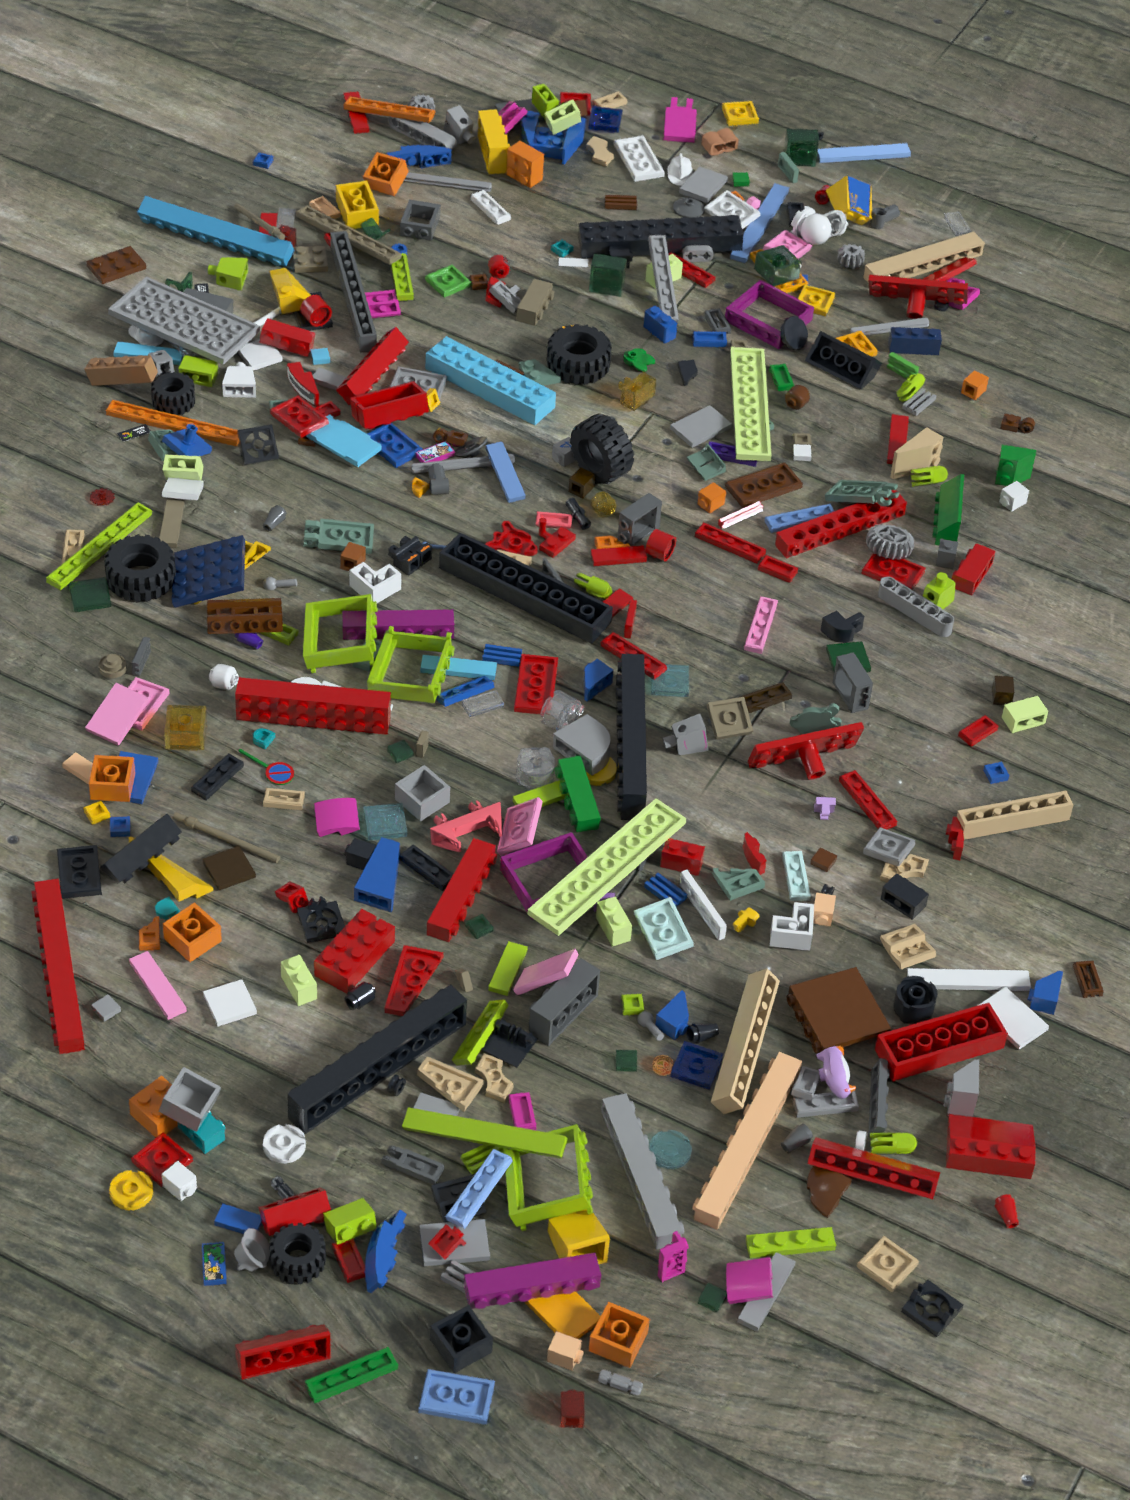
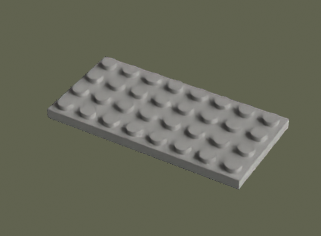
[108,277,260,365]

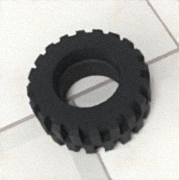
[546,324,612,385]
[570,414,634,484]
[104,534,176,602]

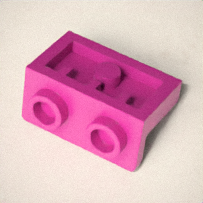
[658,1231,689,1282]

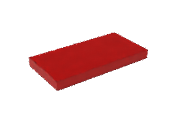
[514,654,558,716]

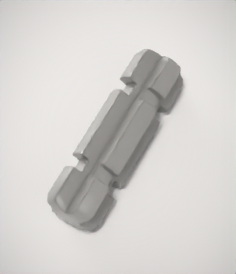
[598,1369,643,1395]

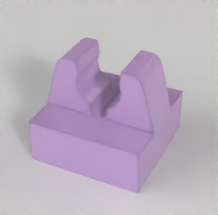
[814,797,836,820]

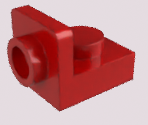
[274,881,309,913]
[428,1224,467,1260]

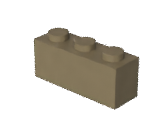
[517,279,554,326]

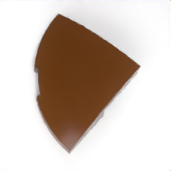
[807,1166,852,1218]

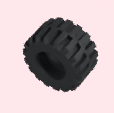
[151,372,195,415]
[270,1223,326,1285]

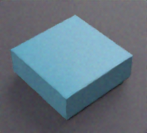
[311,348,330,365]

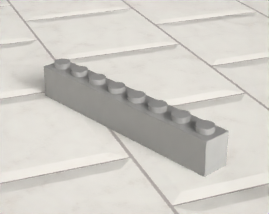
[601,1093,684,1249]

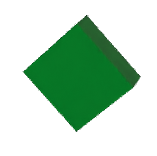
[732,172,750,187]

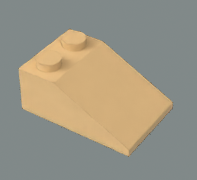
[890,427,943,479]

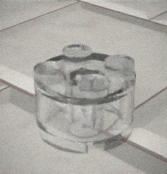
[540,690,584,731]
[516,747,556,791]

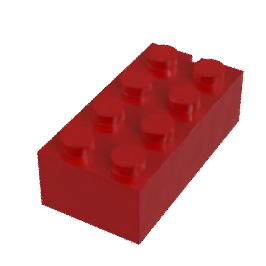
[350,381,429,429]
[314,908,395,994]

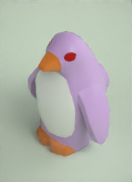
[816,1046,856,1099]

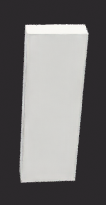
[471,190,511,225]

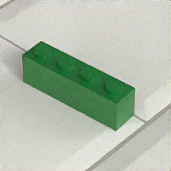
[555,756,601,833]

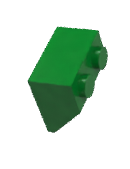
[995,445,1036,486]

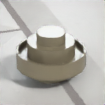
[99,654,127,678]

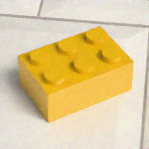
[336,181,379,229]

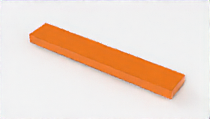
[343,97,435,123]

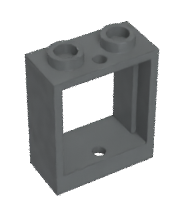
[400,199,441,241]
[617,493,662,546]
[832,652,873,713]

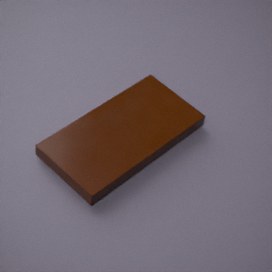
[725,462,803,508]

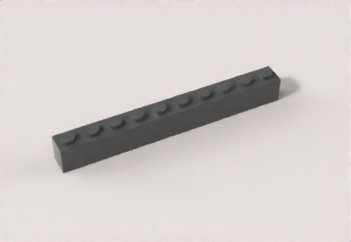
[330,231,377,353]

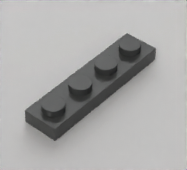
[868,1058,889,1137]

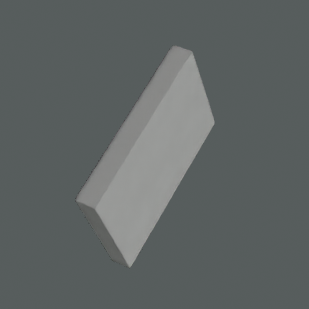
[679,167,728,203]
[390,366,447,400]
[670,405,732,448]
[419,1219,490,1266]

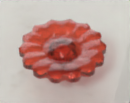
[90,488,115,506]

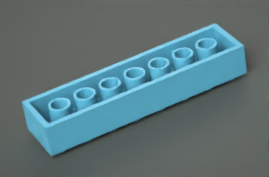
[425,336,556,425]

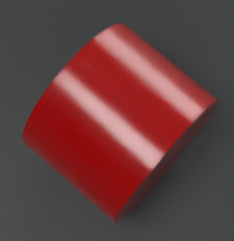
[300,295,332,327]
[645,529,676,562]

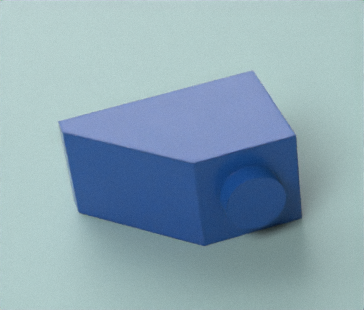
[584,658,614,702]
[1028,971,1063,1015]
[655,990,689,1040]

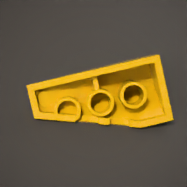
[269,268,311,314]

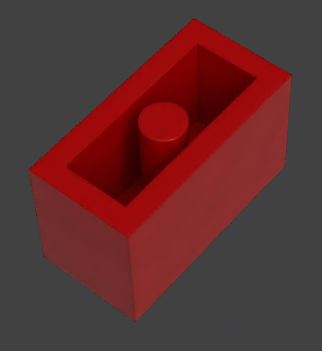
[660,838,705,876]

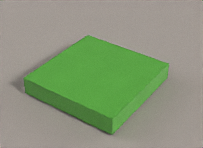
[425,265,471,298]

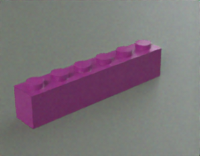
[342,609,454,640]
[464,1253,601,1309]

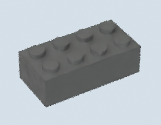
[528,958,600,1047]

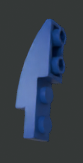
[387,145,451,168]
[365,1209,407,1293]

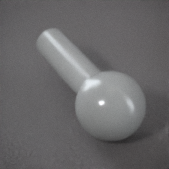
[263,577,297,590]
[637,1011,664,1041]

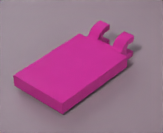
[664,97,697,143]

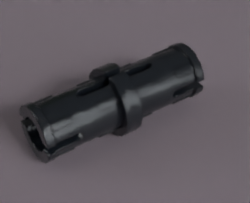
[565,497,591,530]

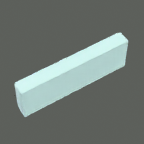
[782,851,811,901]

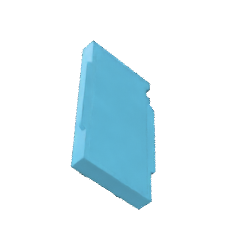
[306,415,381,467]

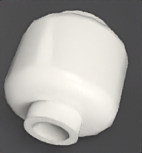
[209,664,239,690]

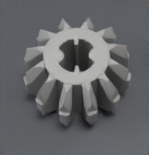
[409,94,435,110]
[837,243,865,269]

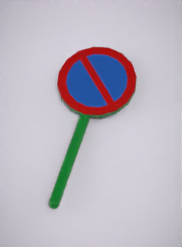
[238,749,294,785]

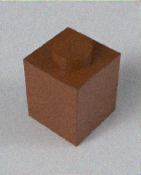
[340,542,366,571]

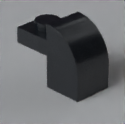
[820,610,865,643]

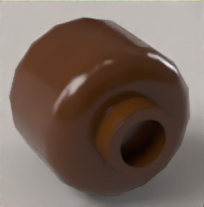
[785,385,810,410]

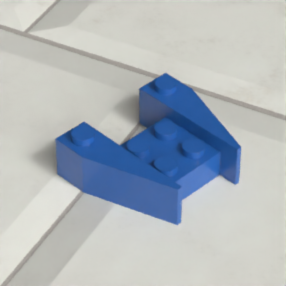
[521,111,586,165]

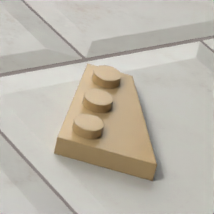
[417,1056,484,1112]

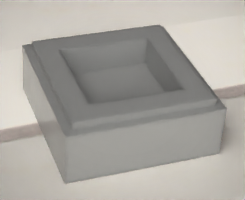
[91,995,121,1022]

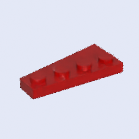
[384,945,444,1016]

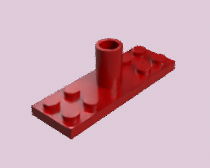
[868,275,968,319]
[747,722,864,780]

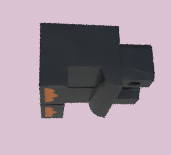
[388,536,432,576]

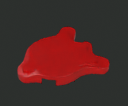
[485,521,538,556]

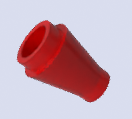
[815,185,830,205]
[994,1194,1019,1228]

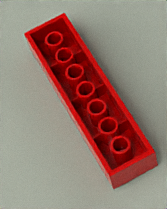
[235,677,391,735]

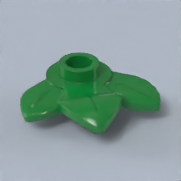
[623,348,656,372]

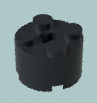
[893,976,938,1023]

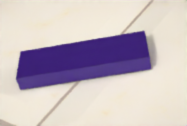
[708,441,758,467]

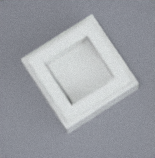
[793,444,811,461]

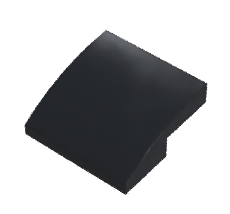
[431,1175,487,1223]

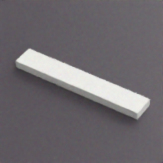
[907,968,1031,991]

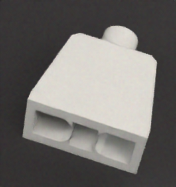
[223,362,256,398]

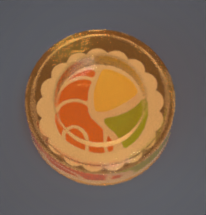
[652,1055,674,1076]

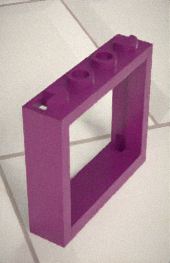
[725,280,814,349]
[500,832,588,920]

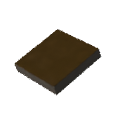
[203,846,256,891]

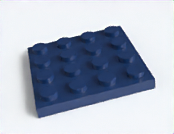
[172,535,245,608]

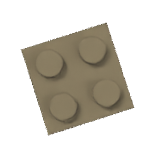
[293,245,328,273]
[707,697,753,740]

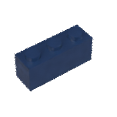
[888,327,942,356]

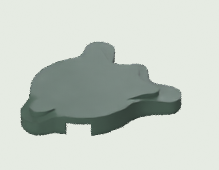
[789,703,842,734]

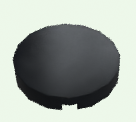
[780,316,808,350]

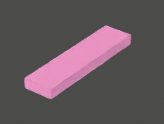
[744,596,778,654]
[129,951,187,1020]

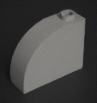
[553,714,610,775]

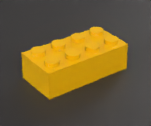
[477,109,510,174]

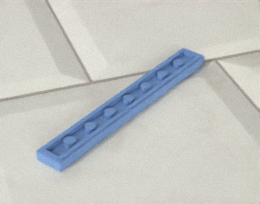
[730,184,789,263]

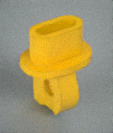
[733,907,760,932]

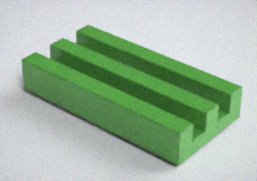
[887,352,919,379]

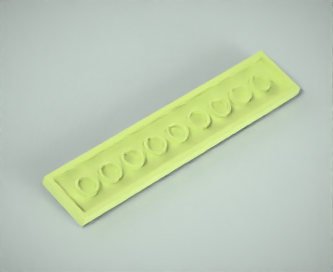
[730,347,771,461]
[527,799,686,936]

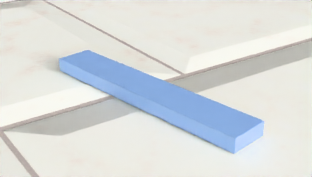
[816,143,911,163]

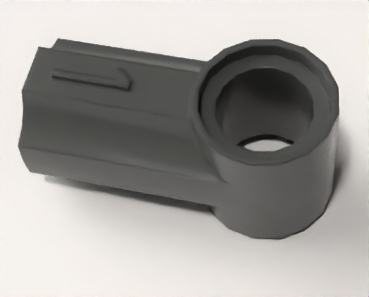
[870,204,900,229]
[428,463,449,495]

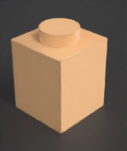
[813,892,836,927]
[547,1331,584,1371]

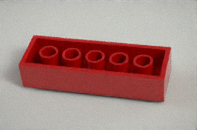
[875,1002,1008,1082]

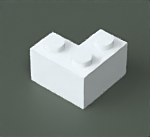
[350,562,401,603]
[770,902,814,951]

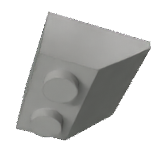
[944,1059,979,1117]

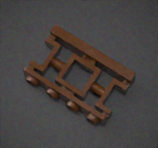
[207,598,283,634]

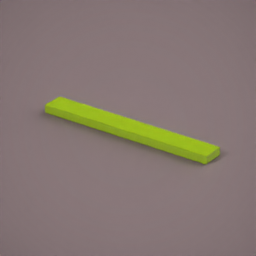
[46,502,152,591]
[402,1107,568,1159]

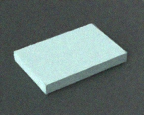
[634,897,694,960]

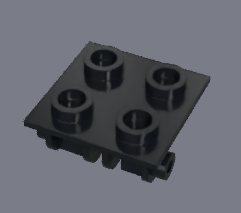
[481,1019,538,1068]

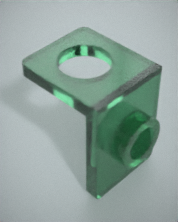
[360,218,391,241]
[165,272,193,292]

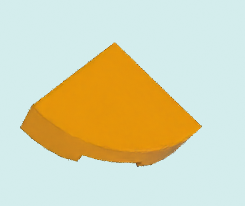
[412,477,430,498]

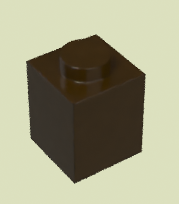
[568,467,595,499]
[992,676,1015,705]

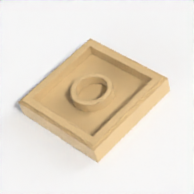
[857,1236,919,1292]

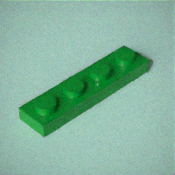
[305,1347,398,1404]

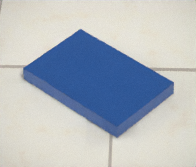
[367,423,423,468]
[119,751,158,804]

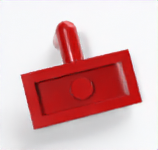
[539,518,576,558]

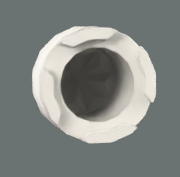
[790,206,832,245]

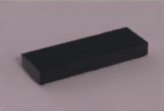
[191,753,244,800]
[399,844,453,891]

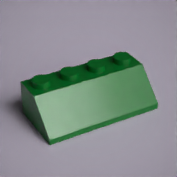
[932,474,964,546]

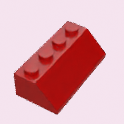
[235,1324,331,1380]

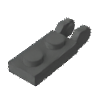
[381,1145,444,1185]

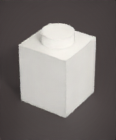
[999,481,1029,512]
[162,1161,197,1201]

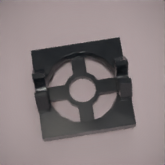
[237,424,279,466]
[297,896,345,943]
[901,1280,964,1337]

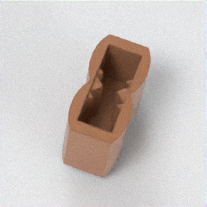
[701,128,739,155]

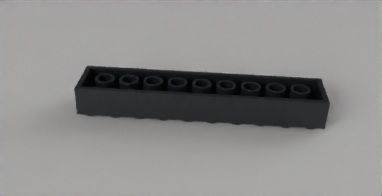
[578,215,744,259]
[439,533,613,644]
[616,654,647,820]
[287,984,467,1135]

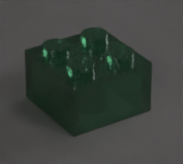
[784,129,819,167]
[754,245,802,286]
[589,254,627,297]

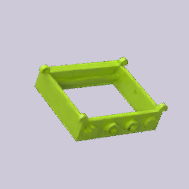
[303,594,378,674]
[367,626,455,703]
[504,1124,593,1231]

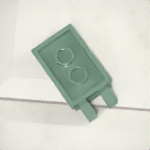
[825,480,899,506]
[303,519,374,554]

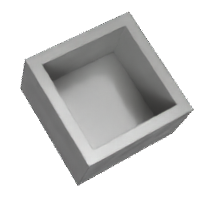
[395,765,450,822]
[159,1067,221,1132]

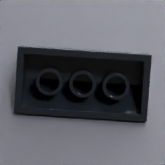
[805,331,882,390]
[100,814,182,884]

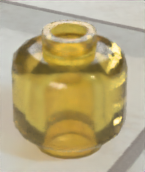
[591,492,617,518]

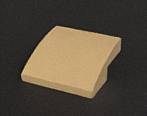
[880,924,936,969]

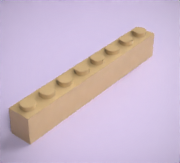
[863,232,985,282]
[711,968,780,1114]

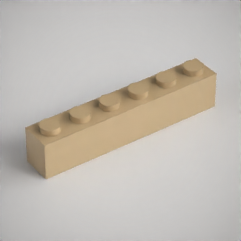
[957,791,1073,840]

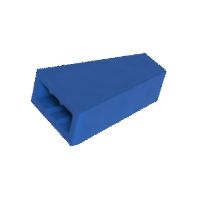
[354,837,400,912]

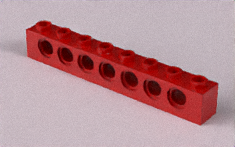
[775,490,907,559]

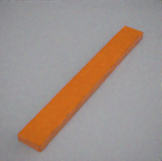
[106,400,239,447]

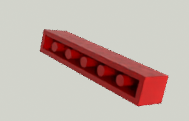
[336,327,409,405]
[427,838,497,943]
[807,1137,941,1199]

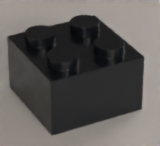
[430,1305,493,1373]

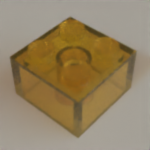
[164,705,207,750]

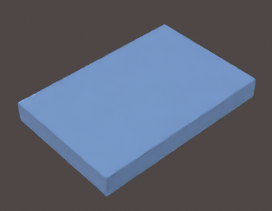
[419,1369,495,1425]

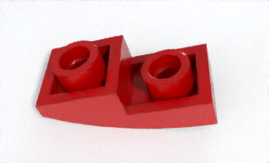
[945,816,964,860]
[743,832,767,875]

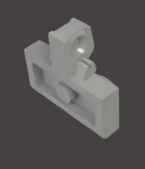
[489,281,521,313]

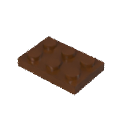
[86,246,146,284]

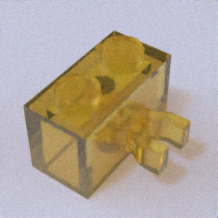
[618,372,656,411]

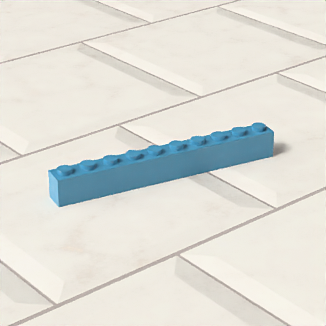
[137,196,294,267]

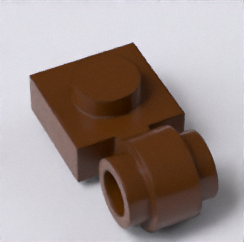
[1000,413,1035,434]
[433,428,468,447]

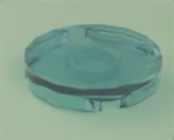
[649,1130,692,1169]

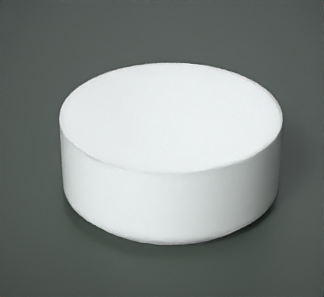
[855,1131,867,1151]

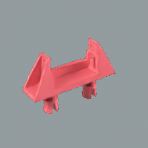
[430,800,502,852]

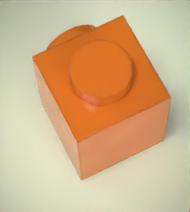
[961,370,989,400]
[697,482,726,513]

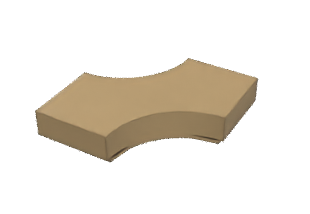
[586,136,614,167]
[880,854,929,882]
[475,1054,514,1103]

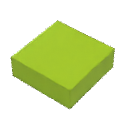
[621,994,644,1015]

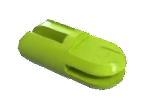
[897,373,925,402]
[911,466,948,487]
[574,573,612,599]
[870,1133,917,1154]

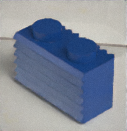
[643,306,678,343]

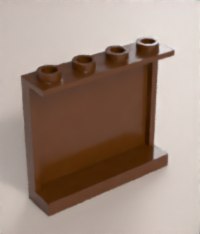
[786,967,891,1054]

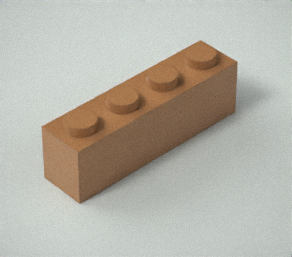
[84,355,158,386]

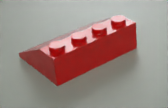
[946,1114,1036,1179]

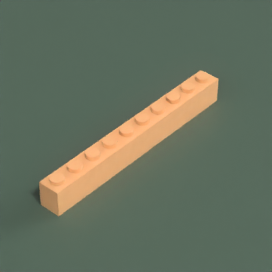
[692,1052,802,1230]

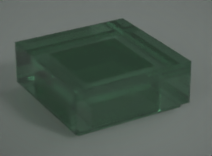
[387,740,414,763]
[465,914,493,939]
[616,1050,637,1072]
[698,1283,727,1313]

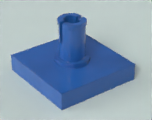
[162,424,212,456]

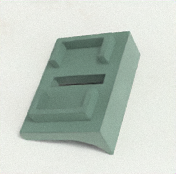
[148,430,177,461]
[687,443,726,481]

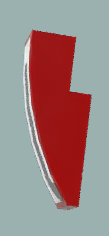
[287,362,319,407]

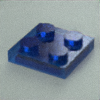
[588,106,623,133]
[670,1041,724,1090]

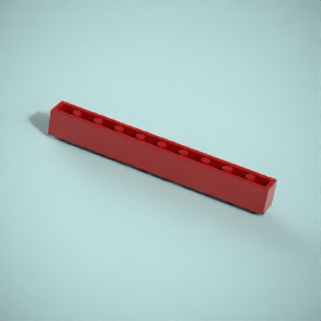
[31,878,85,1054]

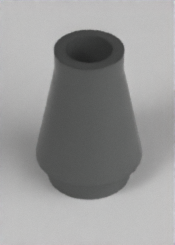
[262,505,287,532]
[781,1124,813,1153]

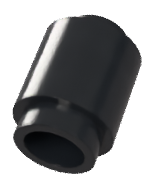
[344,982,376,1010]

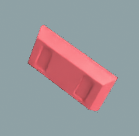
[536,511,572,529]

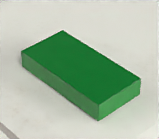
[769,364,794,392]

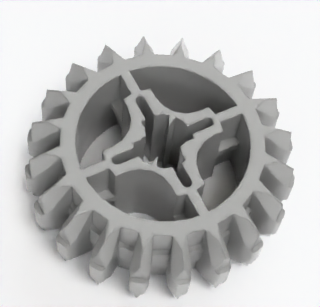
[866,524,914,560]

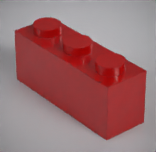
[259,318,316,357]
[951,543,996,596]
[258,1187,331,1236]

